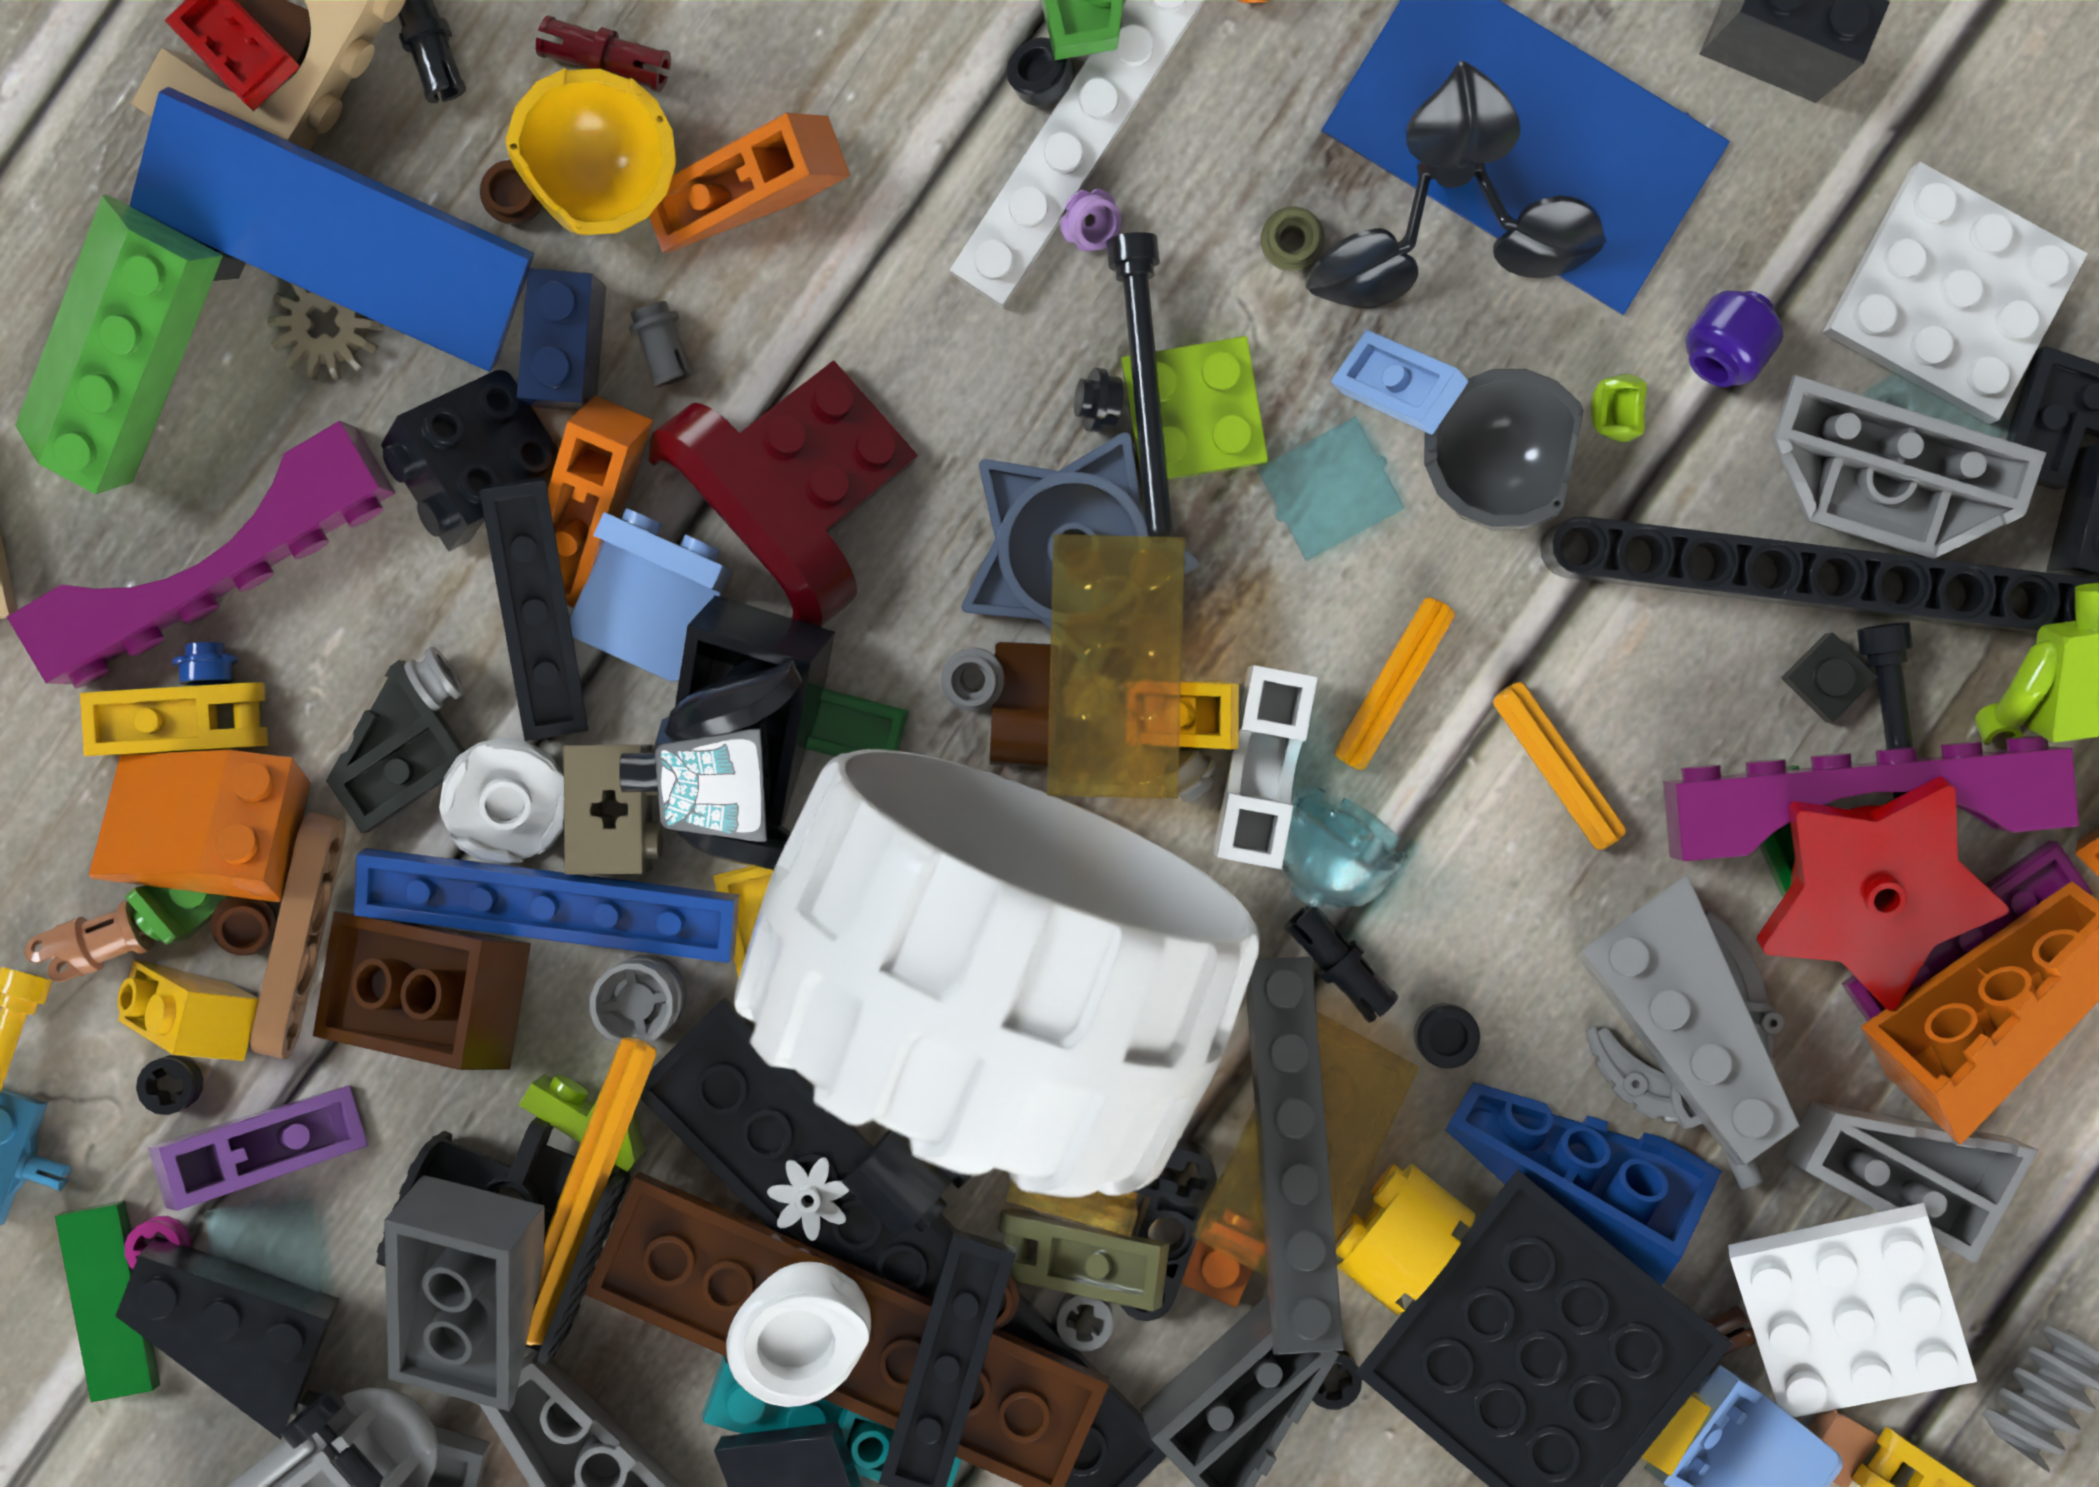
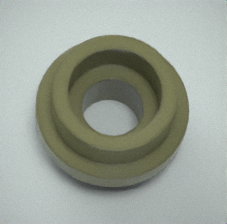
[1260,206,1325,272]

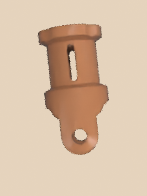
[24,900,155,982]

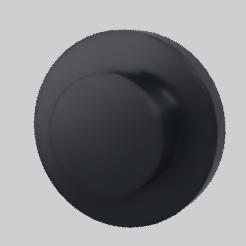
[1074,367,1123,432]

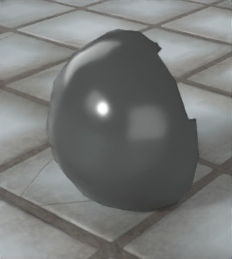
[1424,369,1584,531]

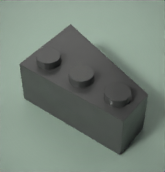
[1140,1294,1339,1487]

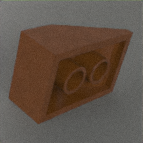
[313,911,531,1070]

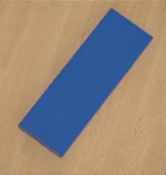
[129,86,535,372]

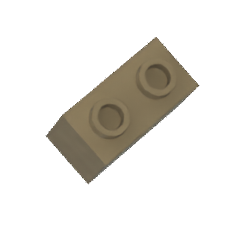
[563,744,663,875]

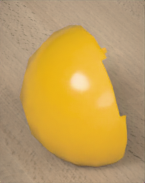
[506,68,676,235]

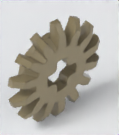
[268,283,383,381]

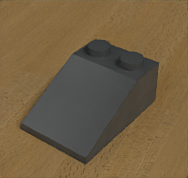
[384,1175,545,1412]

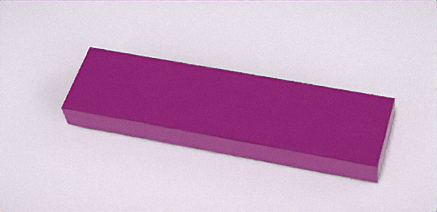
[1841,840,2094,1022]

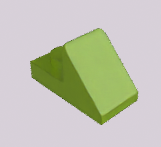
[518,1074,645,1172]

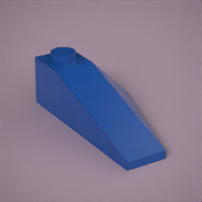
[1445,1082,1722,1285]

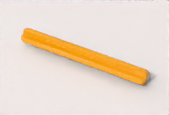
[526,1037,657,1346]

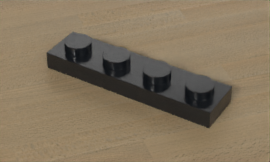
[479,477,589,741]
[879,1229,1017,1487]

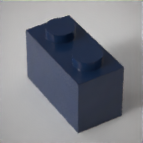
[517,268,606,411]

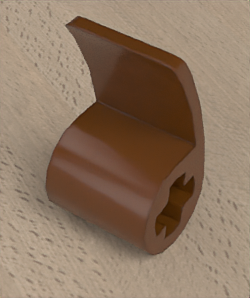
[990,642,1059,767]

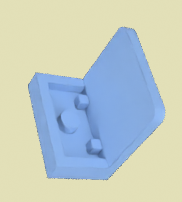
[570,508,733,682]
[1644,1365,1843,1487]

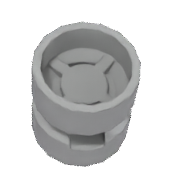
[589,955,686,1044]

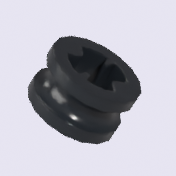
[136,1054,204,1115]
[1312,1350,1362,1410]

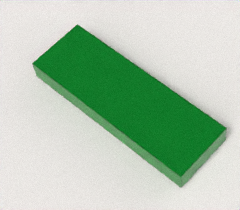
[55,1200,161,1403]

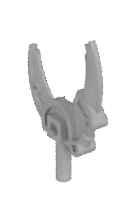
[1586,910,1785,1189]

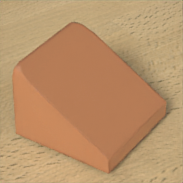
[1807,1409,1879,1487]

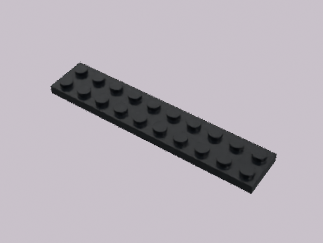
[640,997,1167,1487]

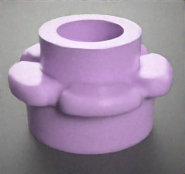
[1060,189,1122,251]

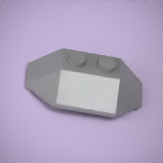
[1772,375,2046,559]

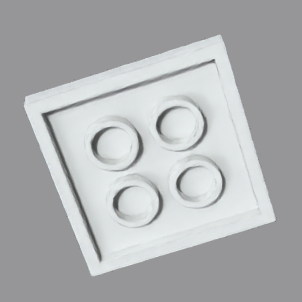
[1822,162,2088,424]
[1728,1203,1977,1417]

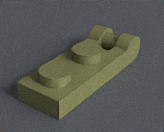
[999,1209,1170,1311]

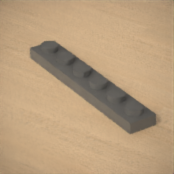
[1246,957,1344,1354]

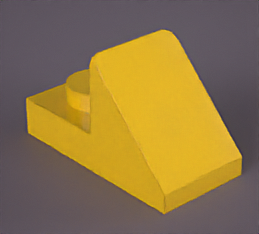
[1126,680,1239,749]

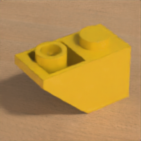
[117,960,259,1061]

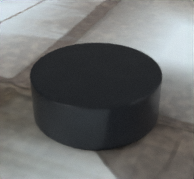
[1007,37,1074,106]
[1414,1003,1480,1069]

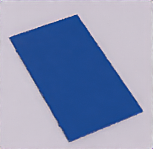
[1321,0,1730,315]

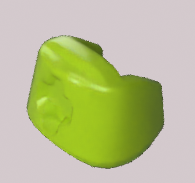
[1590,373,1647,442]

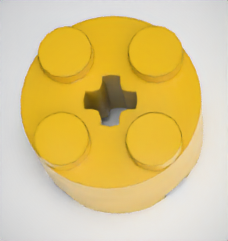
[1335,1163,1475,1315]

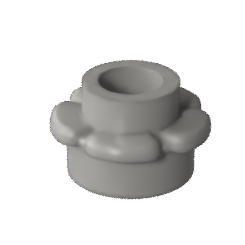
[1156,747,1217,803]

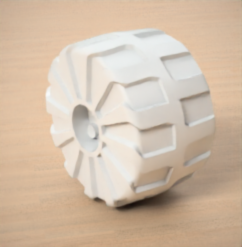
[735,749,1260,1197]

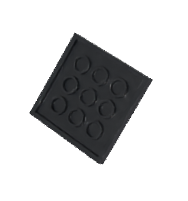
[1355,1169,1733,1487]

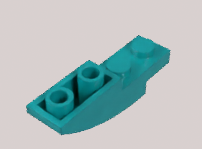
[702,1355,962,1487]

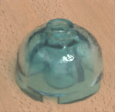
[1282,787,1408,908]

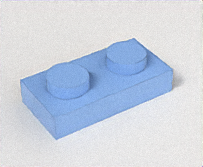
[1331,329,1469,435]

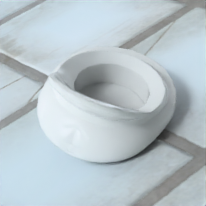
[726,1262,871,1407]

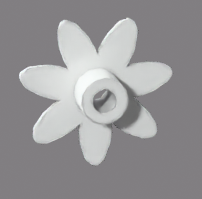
[767,1157,849,1241]

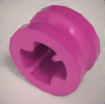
[124,1216,191,1269]

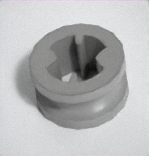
[404,647,464,711]
[1057,1293,1113,1351]

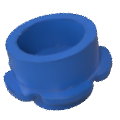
[172,642,238,686]

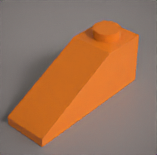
[649,113,850,252]
[547,395,654,608]

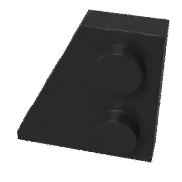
[326,660,465,834]

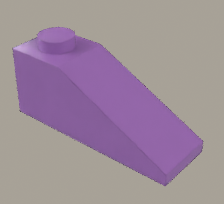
[148,1085,368,1211]

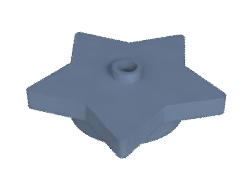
[961,432,1199,673]

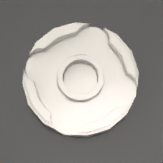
[439,737,564,865]

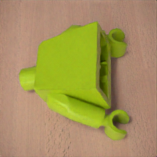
[1975,583,2099,745]

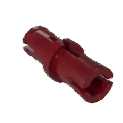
[535,15,671,92]

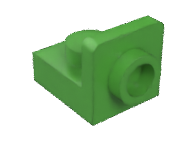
[125,886,227,945]

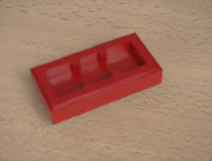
[164,0,301,112]

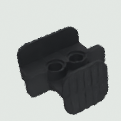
[376,1117,631,1365]

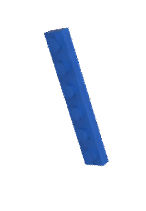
[354,848,740,963]

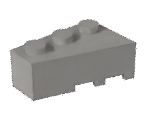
[1782,1101,2039,1264]

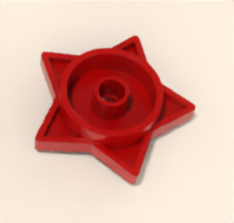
[1756,776,2009,1011]

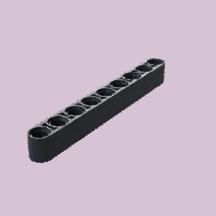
[1540,517,2099,635]

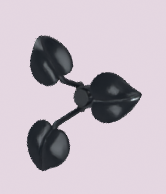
[1305,60,1607,308]

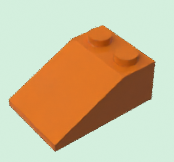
[89,750,311,903]

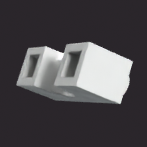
[1213,665,1318,870]

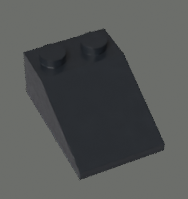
[675,595,835,826]

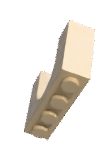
[130,0,406,151]

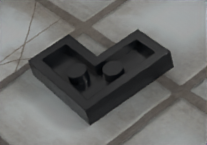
[2006,346,2099,490]

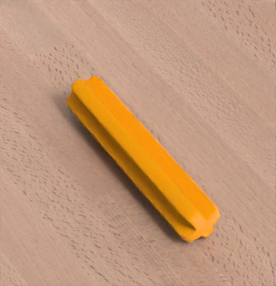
[1335,597,1455,771]
[1493,681,1626,850]

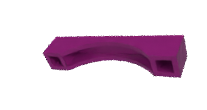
[7,420,396,689]
[1663,736,2079,861]

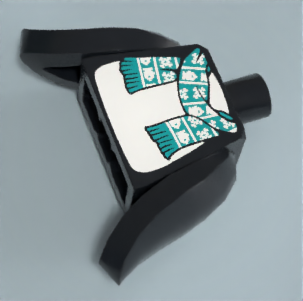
[619,659,803,870]

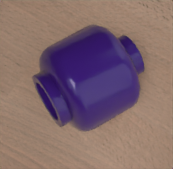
[1685,290,1784,387]

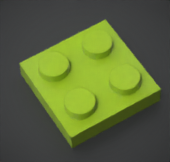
[1121,336,1268,484]

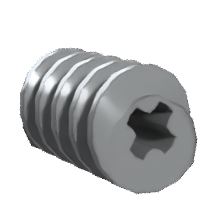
[1982,1326,2099,1473]

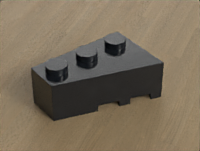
[115,1236,339,1440]

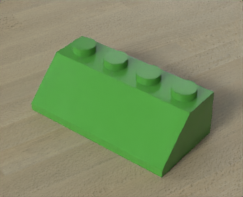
[15,195,223,494]

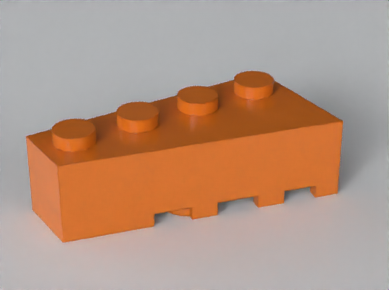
[1860,881,2099,1145]

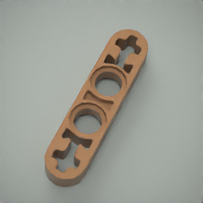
[251,811,346,1060]

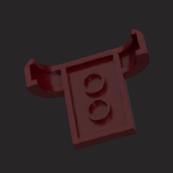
[648,360,918,627]

